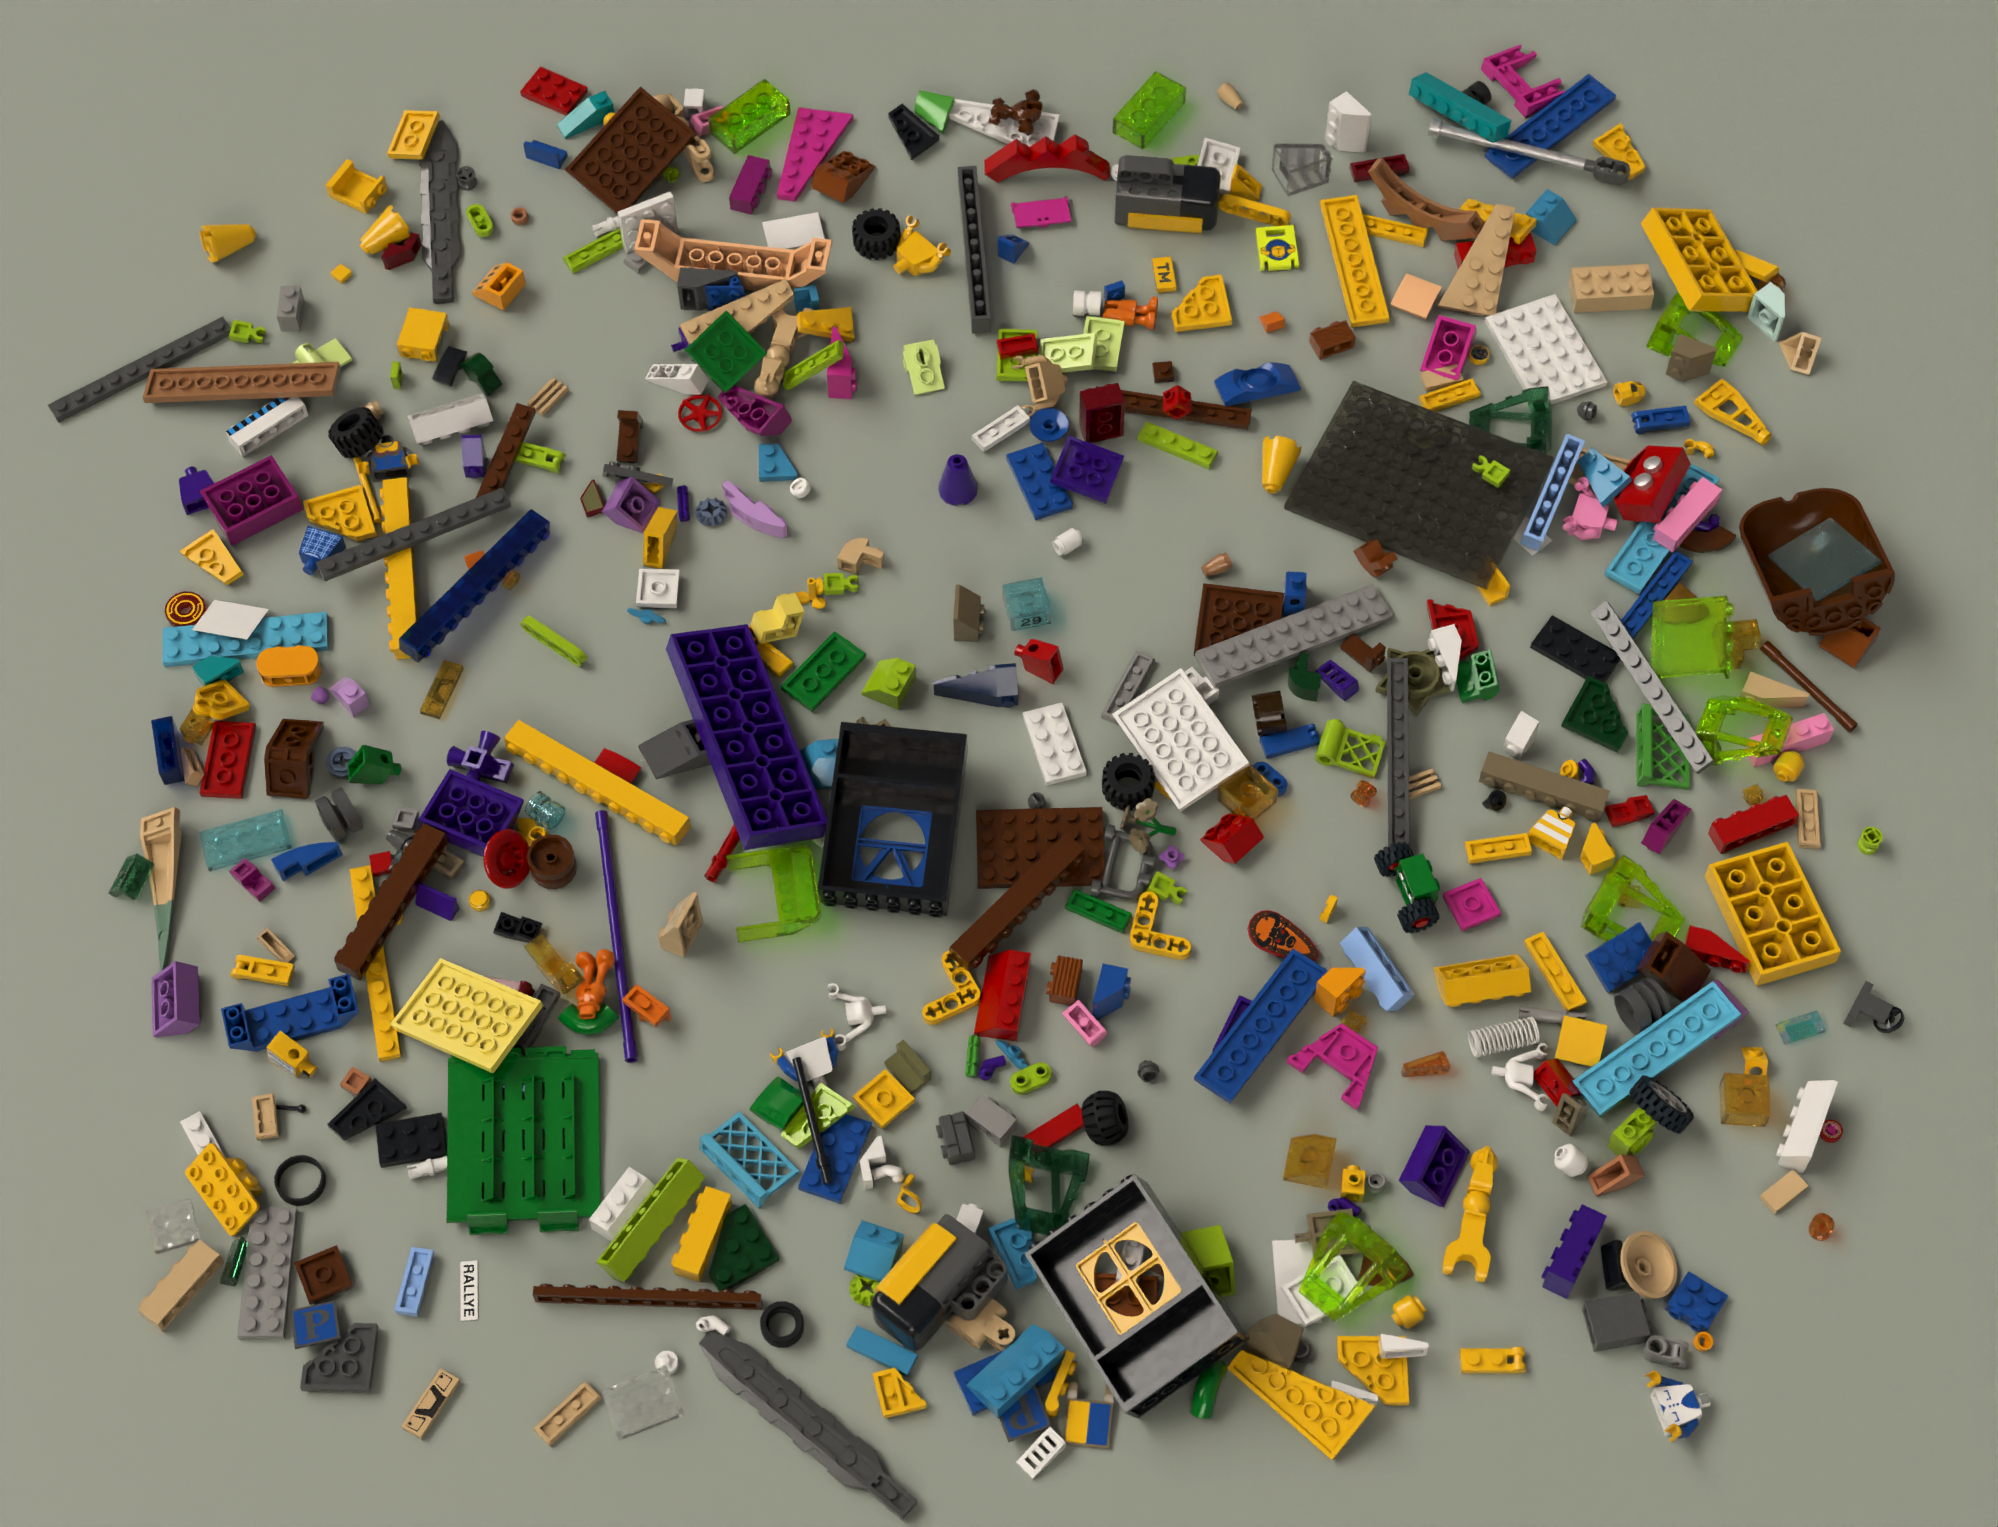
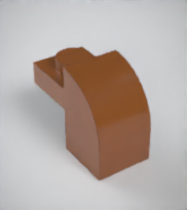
[1353,539,1398,577]

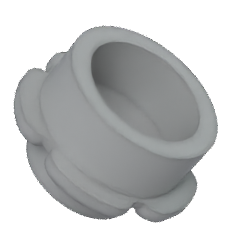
[1365,1171,1387,1193]

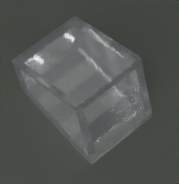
[1272,144,1333,196]

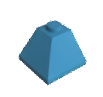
[800,739,838,789]

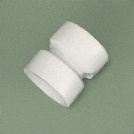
[1073,290,1101,317]

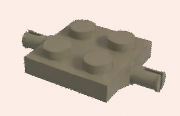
[1294,1209,1372,1260]

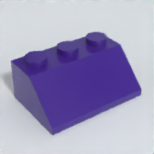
[1398,1125,1470,1207]

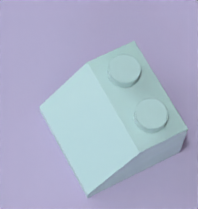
[1747,282,1785,341]

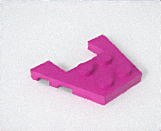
[1286,1023,1378,1110]

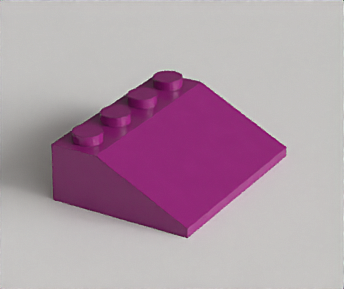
[200,455,303,546]

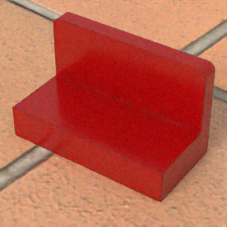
[1533,1059,1581,1107]

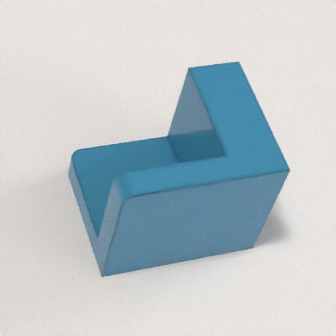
[793,285,820,315]

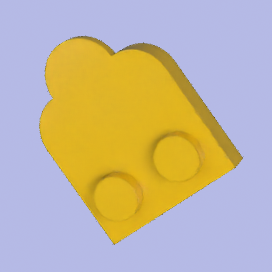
[192,679,250,720]

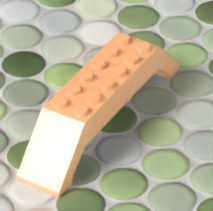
[634,219,832,292]

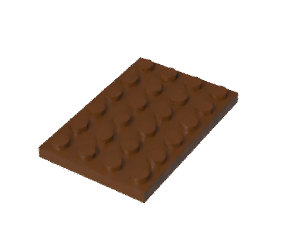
[565,86,697,215]
[976,807,1105,889]

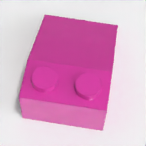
[1420,315,1477,381]
[827,327,857,399]

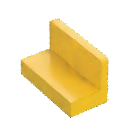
[1469,557,1511,606]

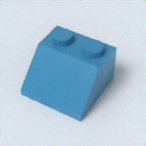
[1526,189,1576,245]
[844,1220,904,1282]

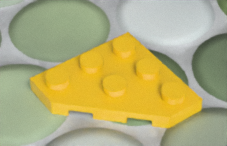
[1171,274,1232,332]
[303,484,377,542]
[1336,1336,1409,1406]

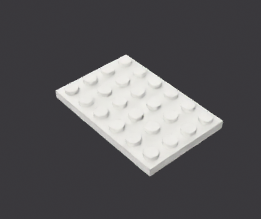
[1485,294,1607,410]
[1112,668,1250,812]

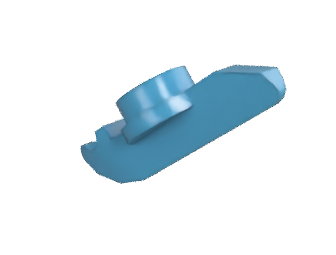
[627,608,666,624]
[996,1040,1028,1069]

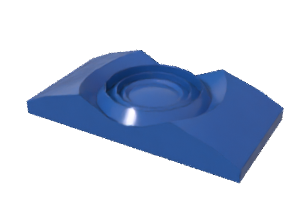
[1214,362,1301,406]

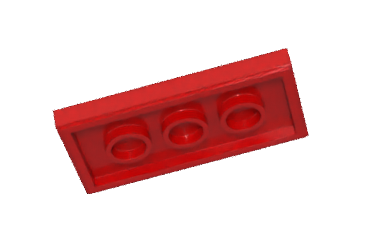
[199,721,256,799]

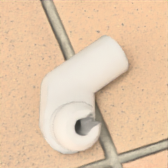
[871,1164,904,1183]
[696,1315,731,1336]

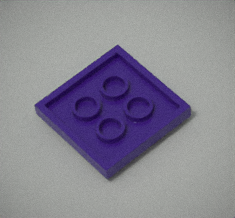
[1050,435,1124,504]

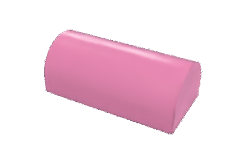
[1062,1000,1107,1047]

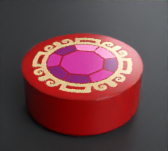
[1820,1119,1843,1143]

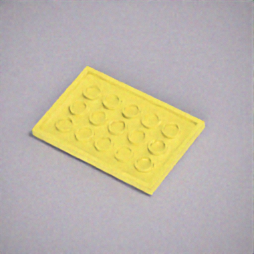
[390,958,544,1073]

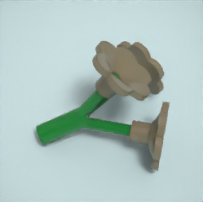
[1120,798,1177,853]

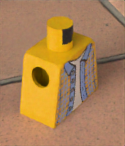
[266,1031,317,1078]

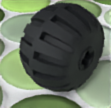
[1082,1091,1129,1145]

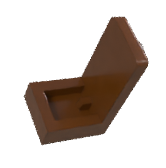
[1340,634,1386,672]

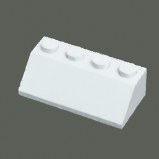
[407,393,493,445]
[1776,1080,1838,1175]

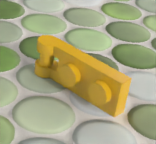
[230,955,295,987]
[1459,1347,1526,1374]
[1045,1350,1077,1418]

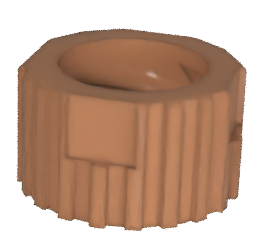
[511,207,529,226]

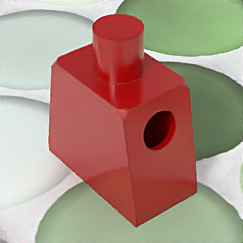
[1014,639,1064,684]

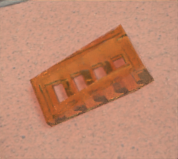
[1401,1051,1450,1077]

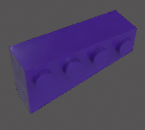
[1541,1204,1607,1299]

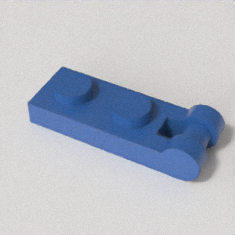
[1631,406,1691,434]

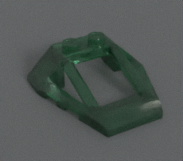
[1468,386,1552,456]
[1008,1135,1090,1236]

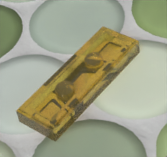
[420,660,464,720]

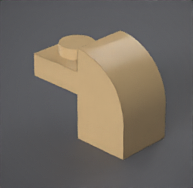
[837,538,885,575]

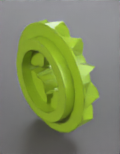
[849,1274,880,1306]

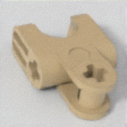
[946,1289,1016,1352]

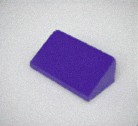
[415,883,459,921]

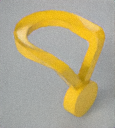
[896,1173,922,1213]

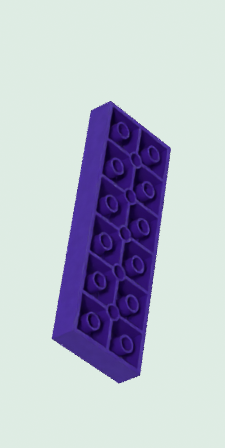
[666,624,827,850]

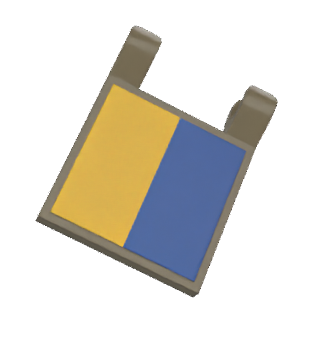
[1063,1381,1114,1449]

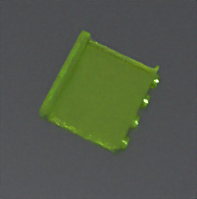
[1651,596,1734,682]

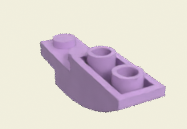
[722,480,787,538]

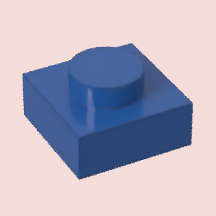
[1104,281,1125,301]

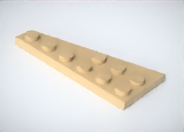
[680,279,794,372]

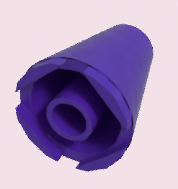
[938,454,978,506]

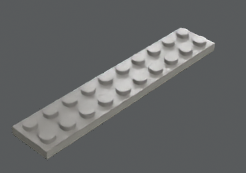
[1195,584,1393,688]

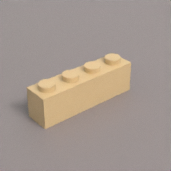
[137,1239,224,1332]

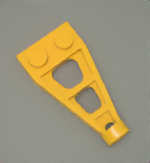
[1694,378,1772,446]

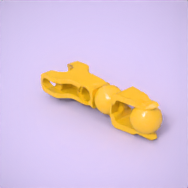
[1442,1146,1498,1283]

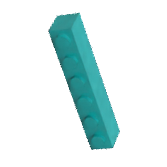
[1409,72,1511,143]

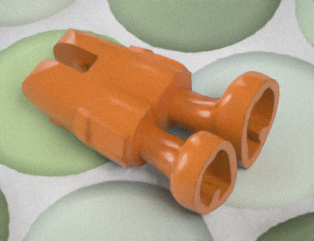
[1102,297,1158,330]

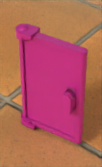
[1011,196,1071,228]

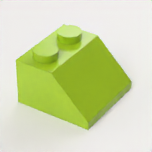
[861,658,916,710]

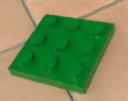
[684,310,767,393]

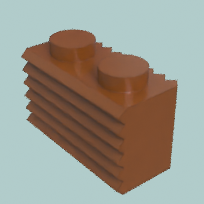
[1309,320,1356,360]
[1046,955,1083,1005]

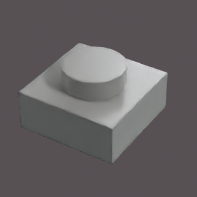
[624,251,650,274]
[392,806,419,832]

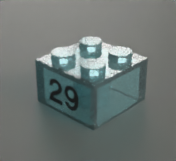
[1002,577,1051,631]

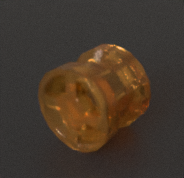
[1351,780,1377,807]
[1808,1213,1834,1241]

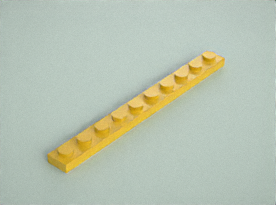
[349,865,401,1062]

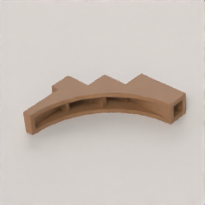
[1368,158,1484,241]

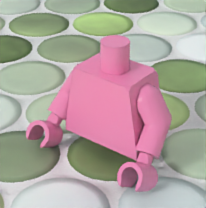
[1563,477,1618,541]

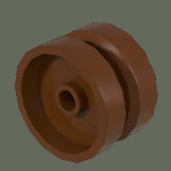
[527,834,577,889]

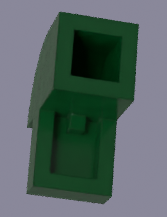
[459,352,503,396]
[1288,652,1322,702]

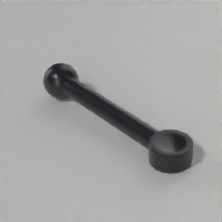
[276,1104,306,1113]

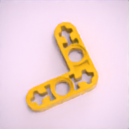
[1129,892,1191,960]
[922,951,981,1025]

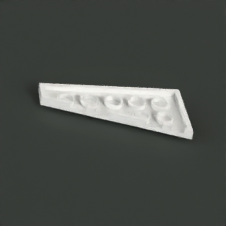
[948,99,1060,147]

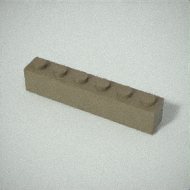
[1479,751,1610,822]

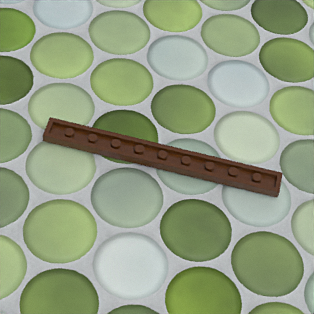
[533,1284,762,1310]

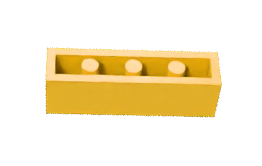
[671,1186,733,1282]

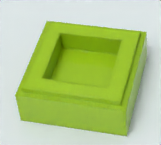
[390,361,403,389]

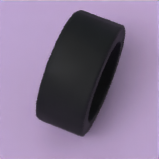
[760,1301,804,1348]

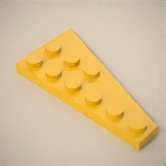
[1227,1350,1376,1460]

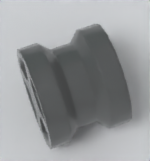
[456,166,477,190]

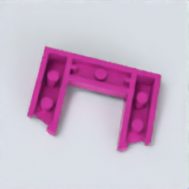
[1481,45,1564,117]

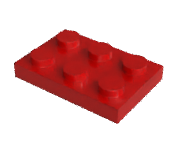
[520,66,588,116]

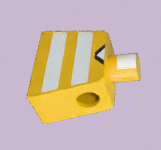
[1528,807,1576,860]

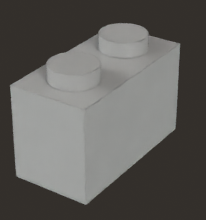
[277,286,304,331]
[965,1094,1017,1147]

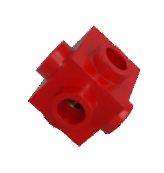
[1163,385,1191,420]

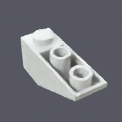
[645,364,709,395]
[1427,624,1462,691]

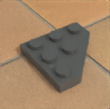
[300,1323,378,1393]

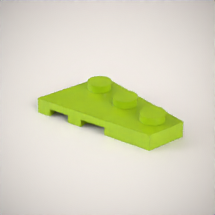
[780,1083,855,1149]

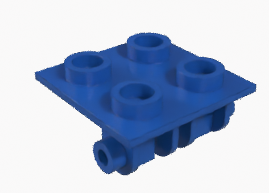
[705,277,745,311]

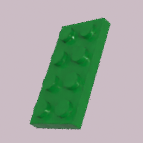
[781,631,866,712]

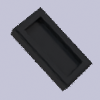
[1601,1239,1627,1291]

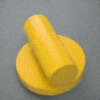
[1560,760,1580,781]

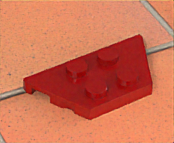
[1426,599,1479,661]

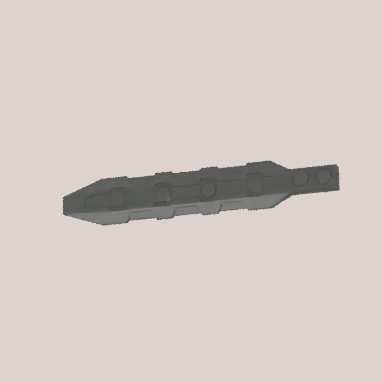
[419,120,461,304]
[699,1331,918,1520]

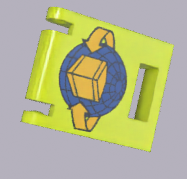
[1255,225,1299,271]

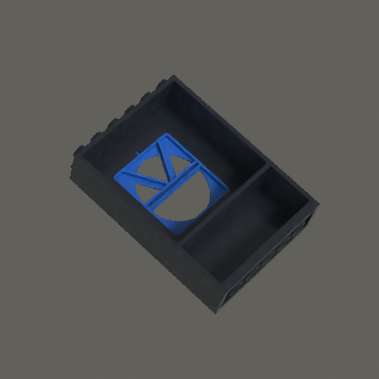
[818,722,968,918]

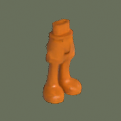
[575,949,615,1019]

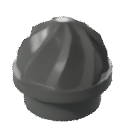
[1577,401,1597,421]
[1137,1060,1159,1083]

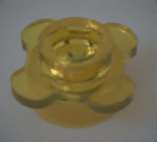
[1341,1009,1367,1033]

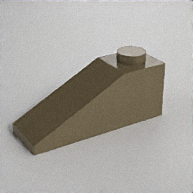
[1552,1093,1589,1136]

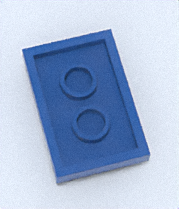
[1585,922,1652,992]

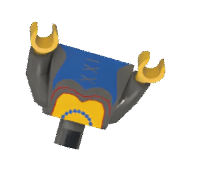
[357,435,420,483]

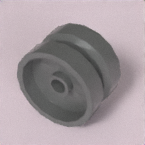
[315,787,363,842]

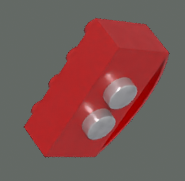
[1614,445,1691,523]

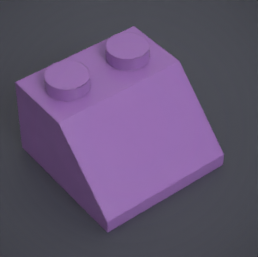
[602,477,661,533]

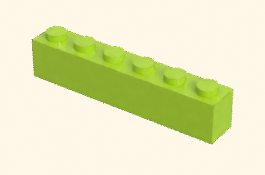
[596,1157,705,1282]

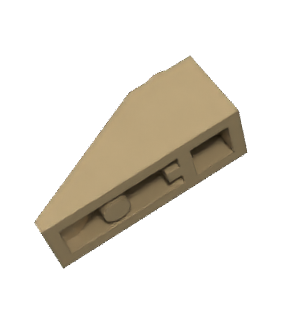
[1739,671,1810,709]

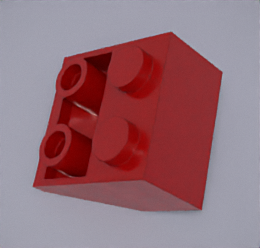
[1200,813,1264,864]

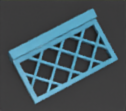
[699,1112,799,1208]

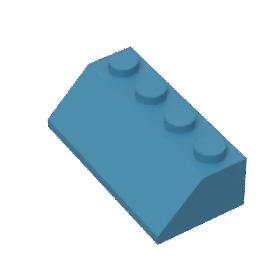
[966,1324,1065,1418]

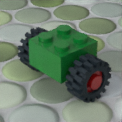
[1374,842,1440,933]

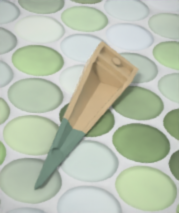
[140,807,182,971]

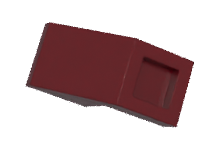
[381,232,421,270]

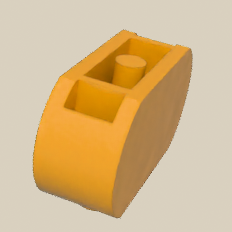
[256,645,322,687]

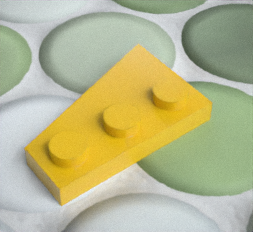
[1592,123,1645,180]
[796,307,855,342]

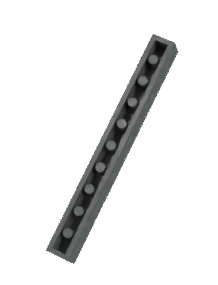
[958,166,991,334]

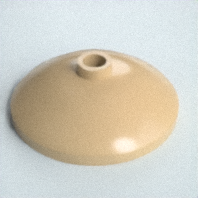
[1620,1231,1677,1299]

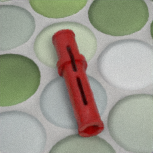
[704,825,740,883]

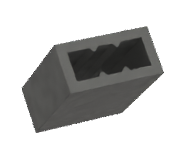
[1582,1292,1652,1352]

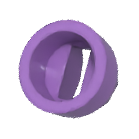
[311,686,329,704]

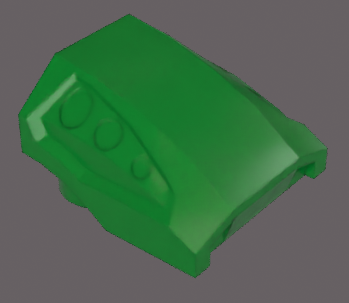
[749,1076,804,1131]

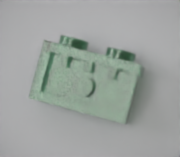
[108,853,154,900]

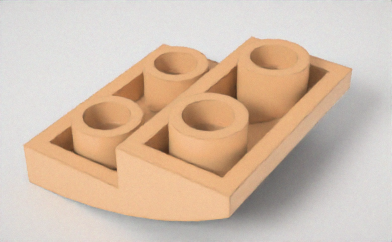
[1390,273,1442,320]

